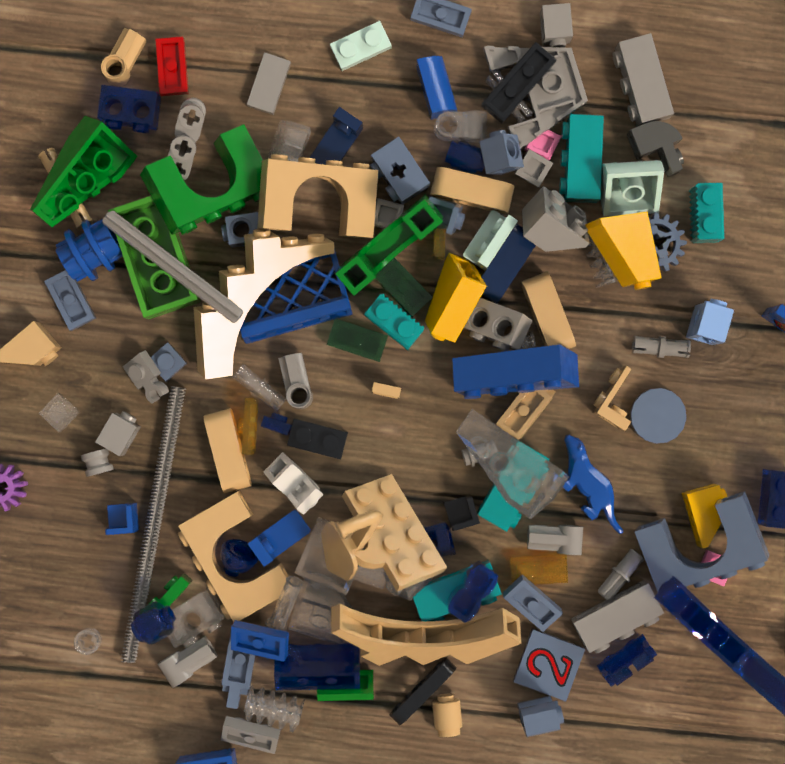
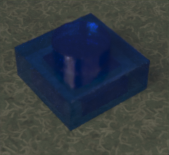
[261,412,292,435]

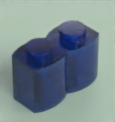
[447,560,498,623]

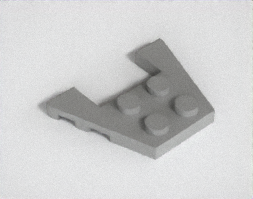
[483,46,588,150]

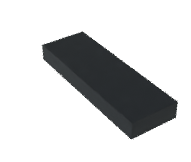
[481,42,557,124]

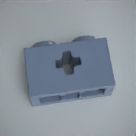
[370,137,430,205]

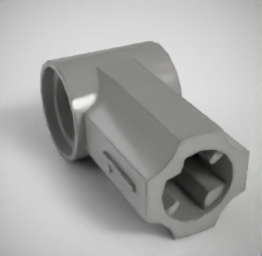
[278,353,313,410]
[527,525,583,555]
[158,636,218,688]

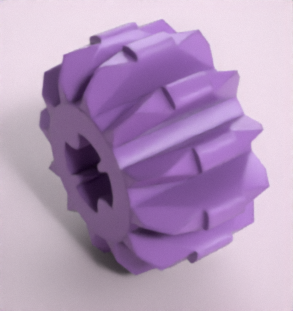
[0,464,28,511]

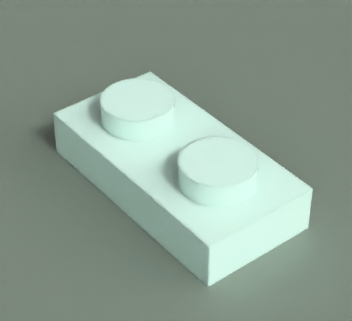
[330,21,392,71]

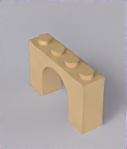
[257,154,378,238]
[178,490,295,622]

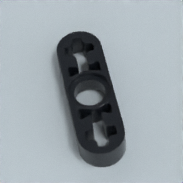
[389,657,457,725]

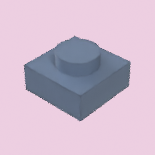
[151,342,187,382]

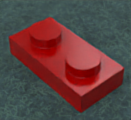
[155,37,189,96]

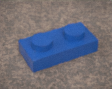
[231,620,289,662]

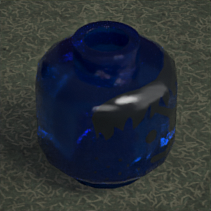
[131,602,176,645]

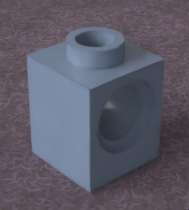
[479,130,524,175]
[221,212,258,248]

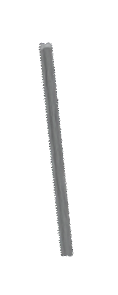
[121,386,186,663]

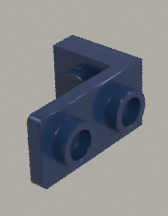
[310,107,363,165]

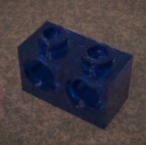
[97,85,161,133]

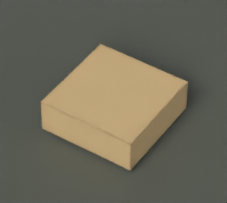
[372,382,401,399]

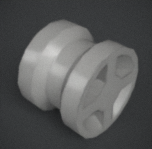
[81,449,114,477]

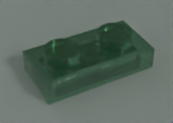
[375,257,433,318]
[326,318,388,362]

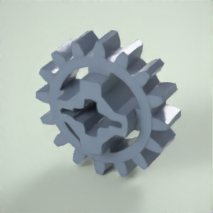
[649,212,687,272]

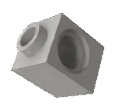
[540,3,573,47]
[95,411,141,456]

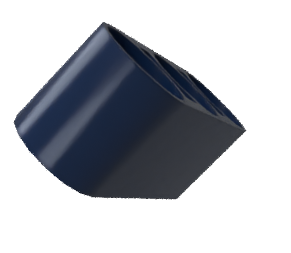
[482,224,536,304]

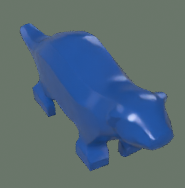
[557,435,623,534]

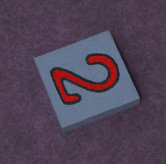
[513,628,585,701]

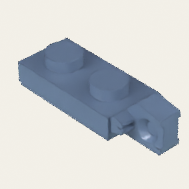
[221,632,256,709]

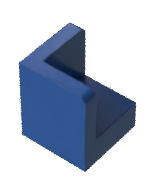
[105,503,139,535]

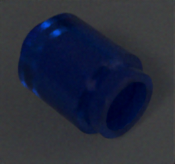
[444,141,484,175]

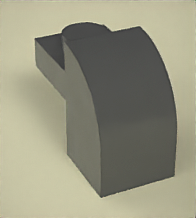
[626,121,684,177]

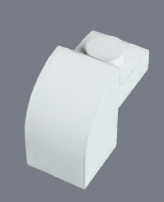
[263,452,323,515]

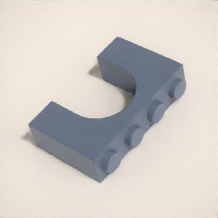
[634,491,769,596]

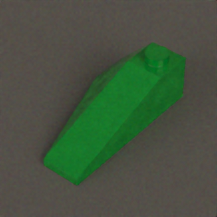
[30,116,138,227]

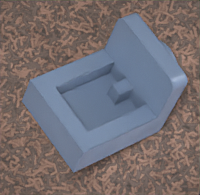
[429,196,465,235]

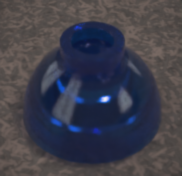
[220,539,258,577]

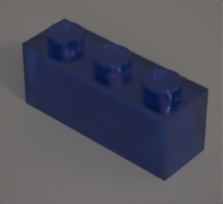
[274,643,360,690]

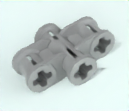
[168,97,206,181]

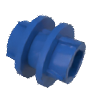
[56,219,123,282]

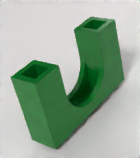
[140,124,263,235]
[335,194,443,296]

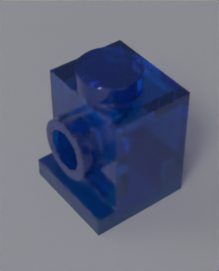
[424,522,456,557]

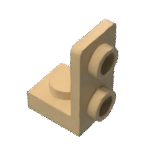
[593,366,631,431]

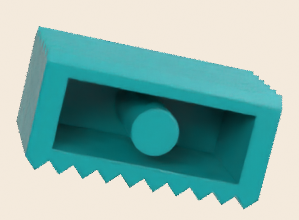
[689,183,724,243]
[364,294,424,350]

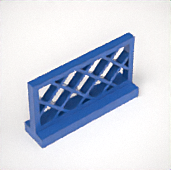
[240,248,353,344]

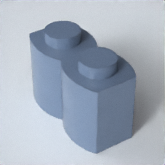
[517,696,564,737]

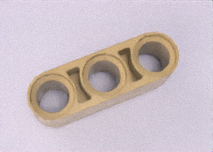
[430,167,515,214]
[521,272,576,349]
[204,408,252,494]

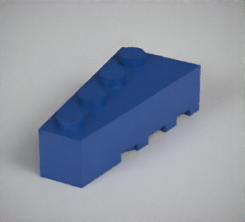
[452,344,579,399]

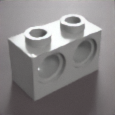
[464,298,532,351]

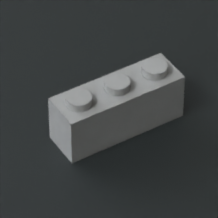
[613,33,674,127]
[570,580,664,653]

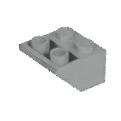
[522,186,590,252]

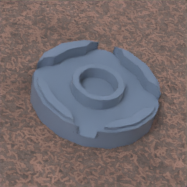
[630,388,687,444]

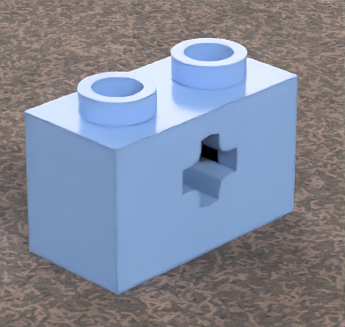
[686,299,734,345]

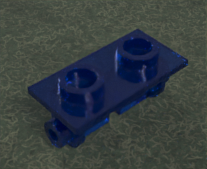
[597,634,657,687]

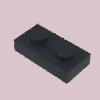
[287,419,348,460]

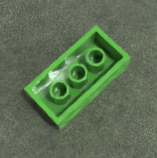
[108,196,201,319]

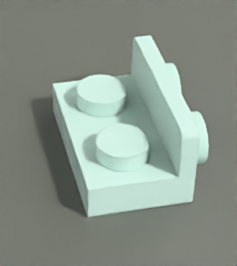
[463,210,518,271]

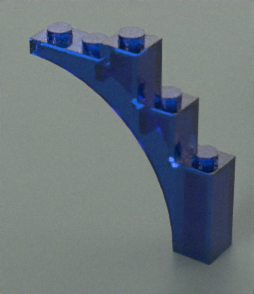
[654,576,785,716]

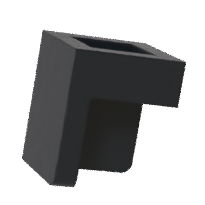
[444,495,480,531]

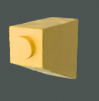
[585,212,661,290]
[425,253,487,342]

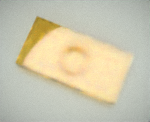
[238,398,259,455]

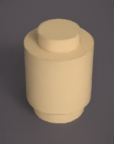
[432,693,463,737]

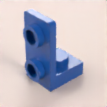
[248,509,311,567]

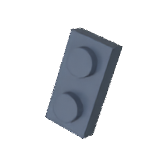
[410,0,472,38]
[44,270,97,331]
[503,574,563,632]

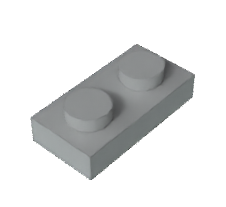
[221,716,281,754]

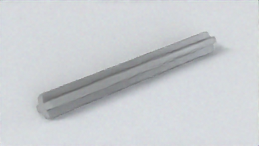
[102,211,244,323]

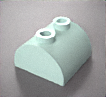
[601,160,664,216]

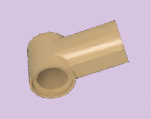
[101,28,147,87]

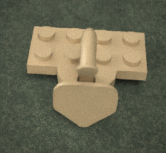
[321,474,447,592]

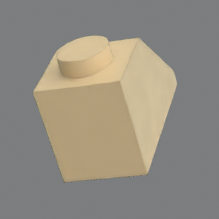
[0,321,61,366]

